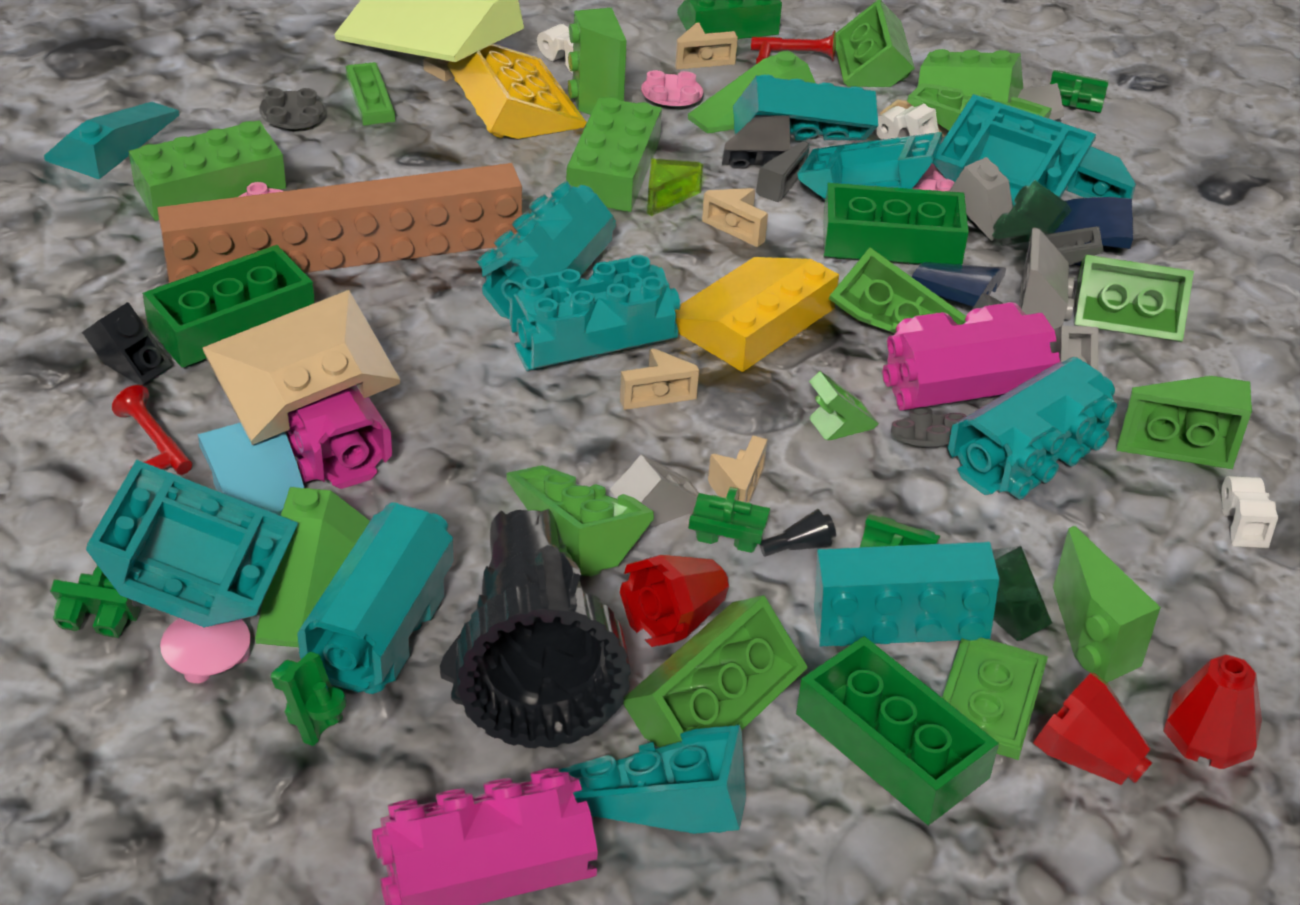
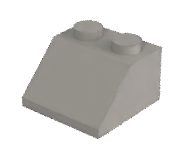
[1019,228,1074,329]

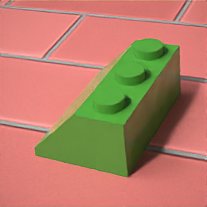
[836,0,915,87]
[568,7,627,115]
[918,49,1023,102]
[1074,255,1194,342]

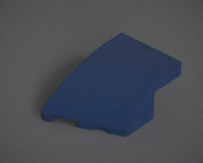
[1025,197,1133,265]
[912,262,1006,307]

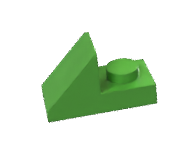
[809,371,879,440]

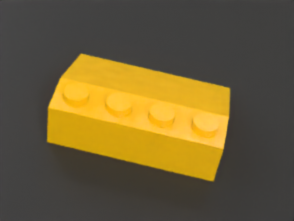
[447,44,587,139]
[675,257,839,372]

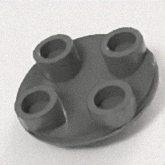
[259,88,325,129]
[891,407,967,447]

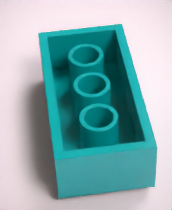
[814,542,999,647]

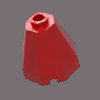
[619,555,729,647]
[1163,654,1262,769]
[1033,672,1153,785]

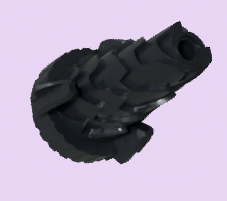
[440,509,631,749]

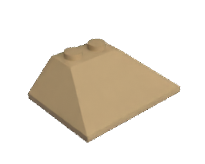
[203,290,400,445]

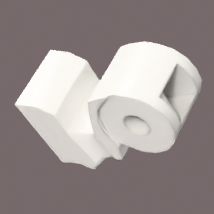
[537,24,573,74]
[875,103,939,140]
[1222,476,1278,548]

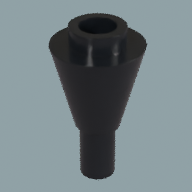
[759,508,836,557]

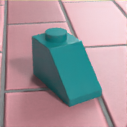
[1067,147,1136,199]

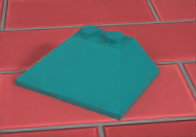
[933,94,1096,217]
[798,132,943,199]
[86,459,298,628]

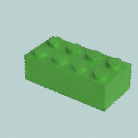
[566,97,662,212]
[129,120,286,221]

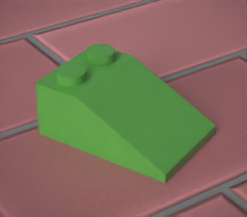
[1116,376,1252,469]
[1053,526,1161,683]

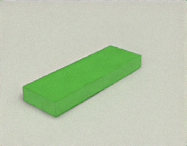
[346,62,395,125]

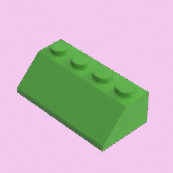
[623,595,808,748]

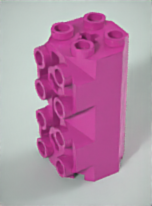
[882,302,1060,411]
[285,385,392,489]
[371,768,598,905]

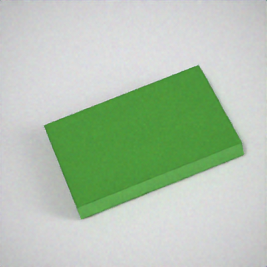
[942,637,1048,760]

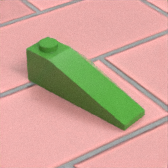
[688,50,816,134]
[907,83,1052,131]
[828,248,966,333]
[506,465,654,576]
[255,487,370,648]

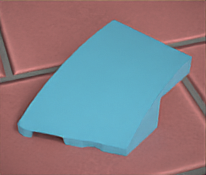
[198,423,304,516]

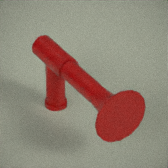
[751,30,836,64]
[112,385,193,475]

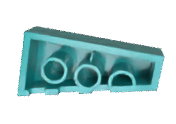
[733,75,879,140]

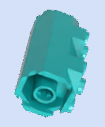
[476,180,616,319]
[510,255,680,371]
[948,357,1117,500]
[297,502,454,694]

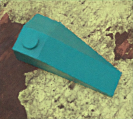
[44,102,179,180]
[559,725,746,834]

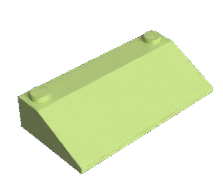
[334,0,524,62]

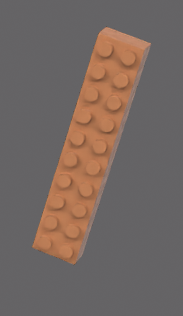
[157,163,522,283]

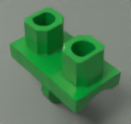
[1050,70,1109,113]
[688,487,770,553]
[859,514,940,548]
[50,565,140,638]
[270,652,347,746]

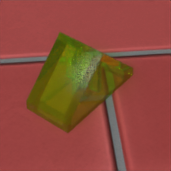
[647,158,703,216]

